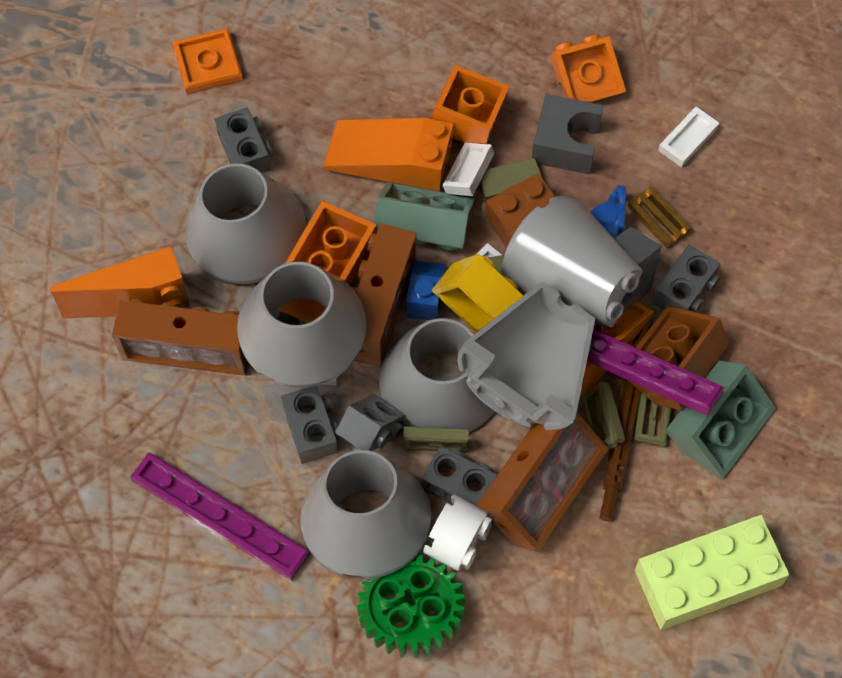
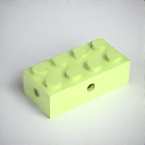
[635,515,789,631]

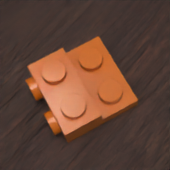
[550,34,626,103]

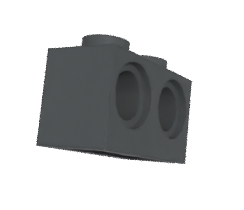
[214,107,273,173]
[652,244,720,312]
[280,385,341,464]
[335,394,405,451]
[422,446,497,505]

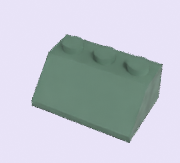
[374,182,476,250]
[665,360,776,479]

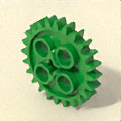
[356,554,466,658]

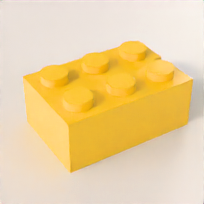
[431,254,523,332]

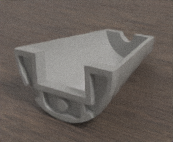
[501,196,643,327]
[457,281,596,430]

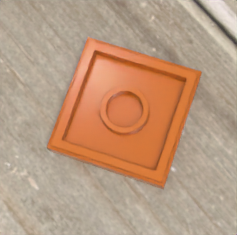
[172,28,243,94]

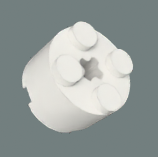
[423,494,492,571]

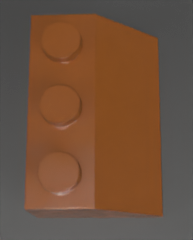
[626,306,729,411]

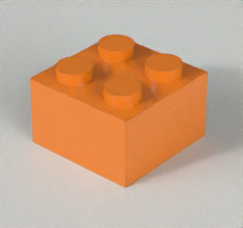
[431,64,510,144]

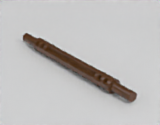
[599,317,654,521]

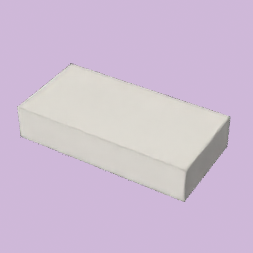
[658,106,719,168]
[443,142,494,196]

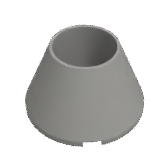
[186,164,306,284]
[237,262,367,387]
[379,318,495,434]
[301,450,431,579]

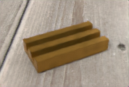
[627,186,691,248]

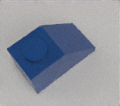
[406,260,446,320]

